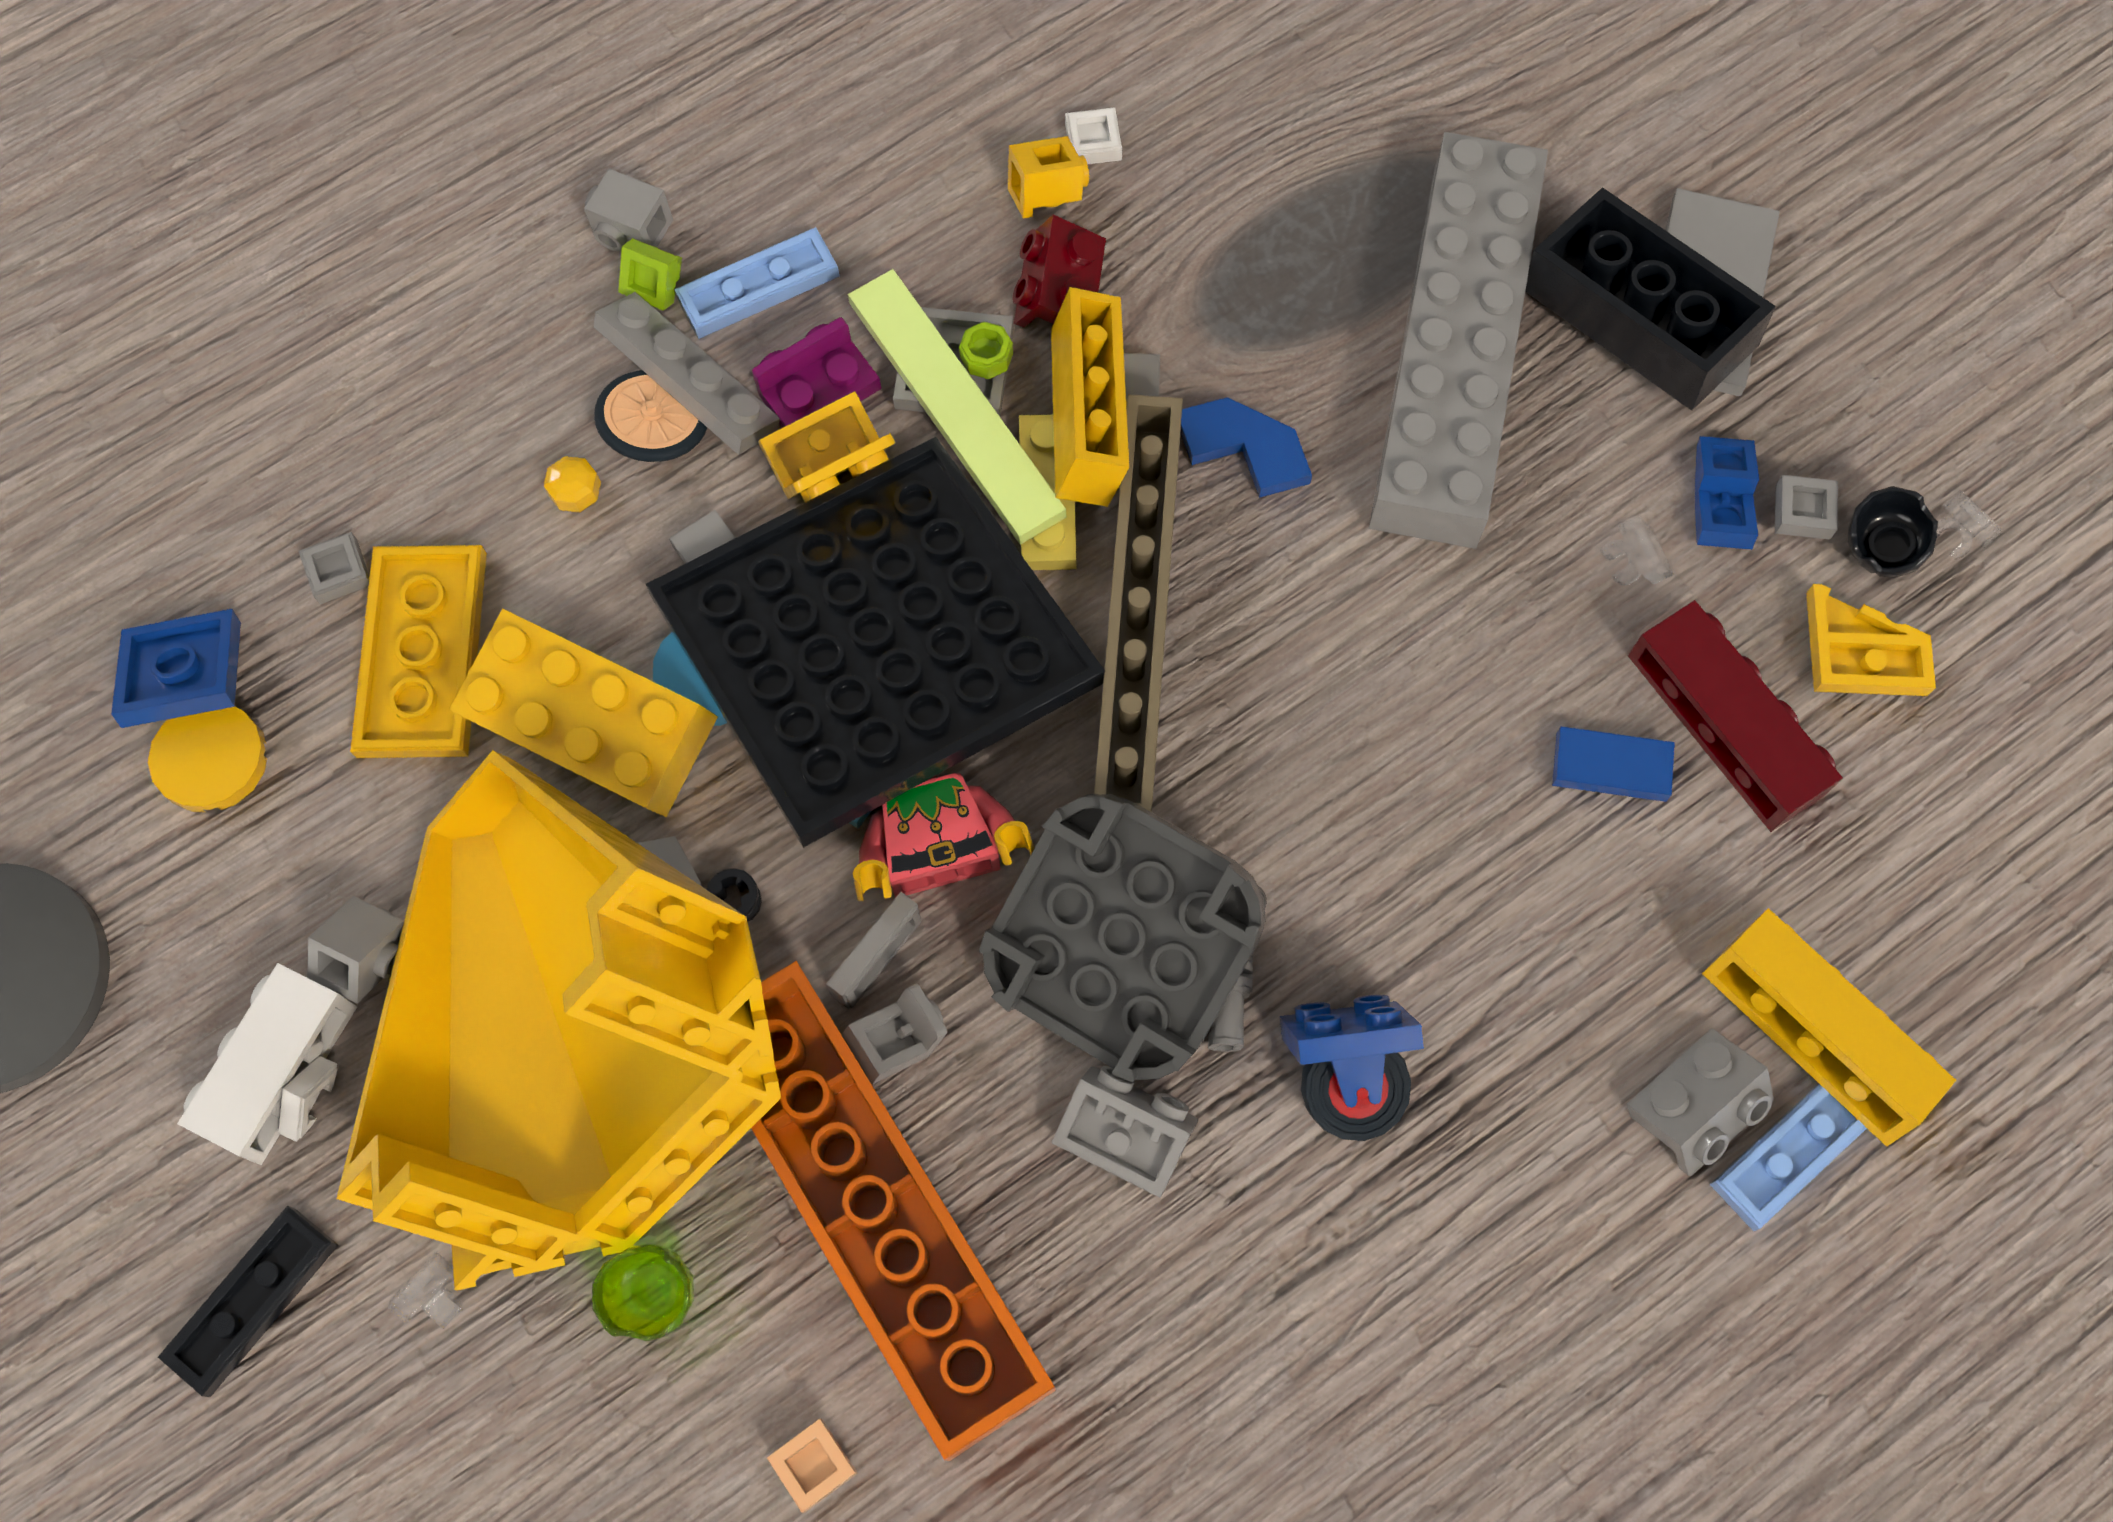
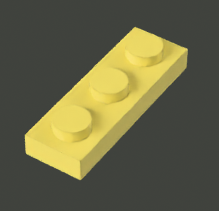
[1019,414,1077,570]

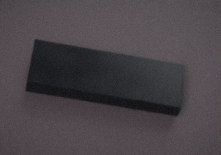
[158,1206,339,1397]

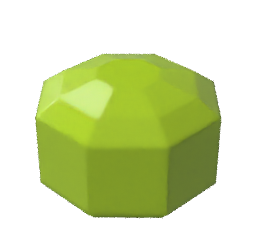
[959,322,1013,379]

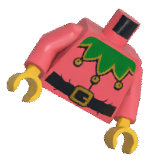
[853,773,1035,901]

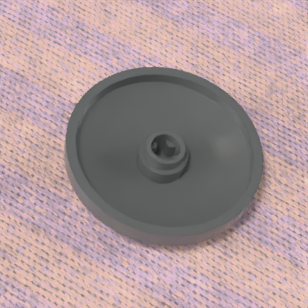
[0,863,110,1093]

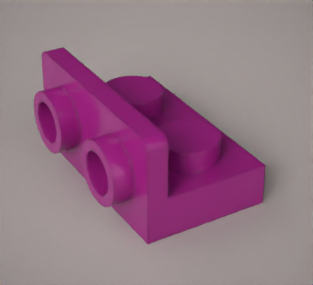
[752,317,882,428]

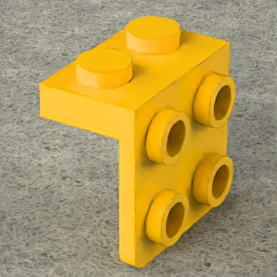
[758,391,896,503]

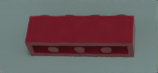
[1628,600,1843,832]

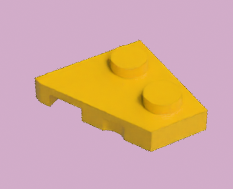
[1806,584,1936,696]

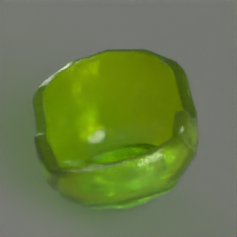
[592,1243,694,1342]

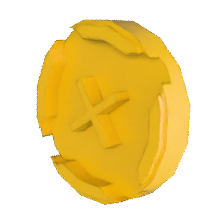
[148,707,267,812]

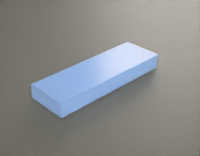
[674,227,840,339]
[1710,1084,1867,1231]

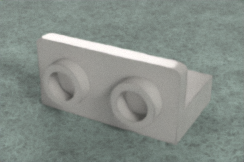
[1051,1066,1198,1198]

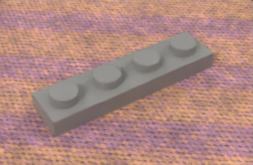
[594,292,780,455]

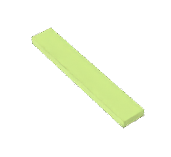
[848,269,1066,545]

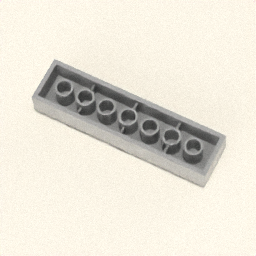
[1369,132,1548,549]

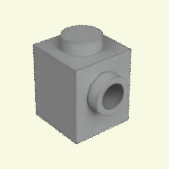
[584,169,673,251]
[307,896,403,1004]

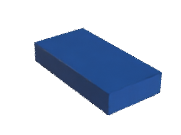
[1552,726,1675,802]

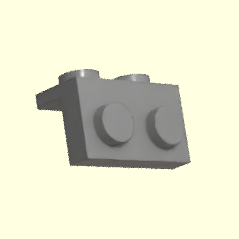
[1627,1028,1774,1176]

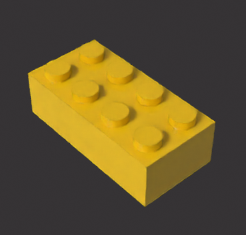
[449,608,718,817]

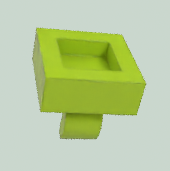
[618,238,682,311]

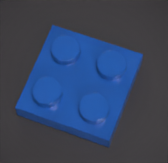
[111,609,241,728]

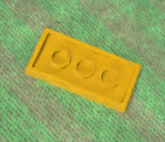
[350,545,487,758]

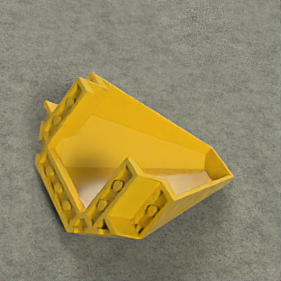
[336,750,781,1291]

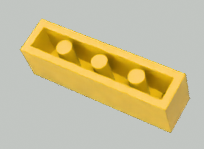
[1051,287,1129,507]
[1702,908,1957,1147]

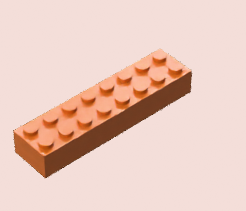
[751,961,1056,1461]

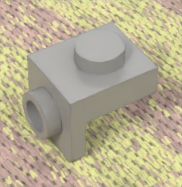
[842,984,947,1085]

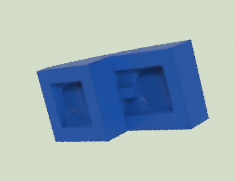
[1695,436,1759,550]

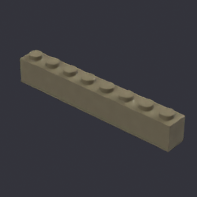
[1094,394,1183,812]

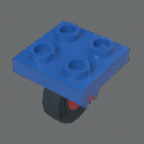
[1280,995,1424,1141]

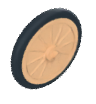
[594,370,707,462]

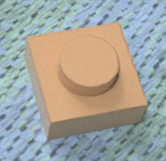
[767,1419,858,1513]

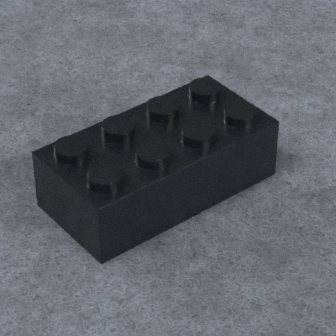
[1525,187,1776,411]

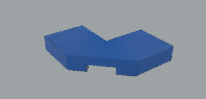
[1180,397,1312,498]

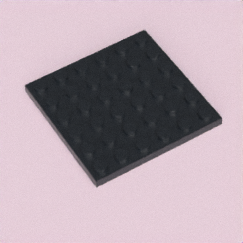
[646,437,1105,848]

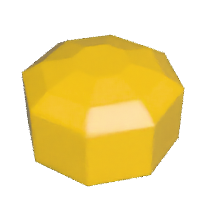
[544,456,601,512]

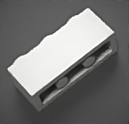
[177,963,357,1165]

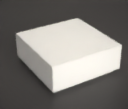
[1065,107,1122,164]

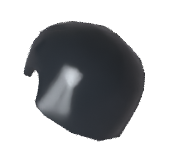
[1848,486,1938,578]

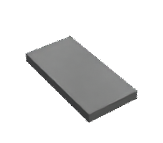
[1635,188,1780,396]

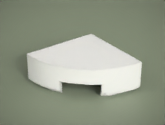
[278,1056,337,1142]

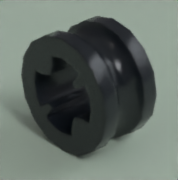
[706,868,762,922]

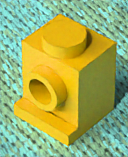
[1008,136,1089,219]

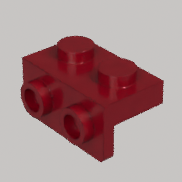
[1012,214,1106,328]

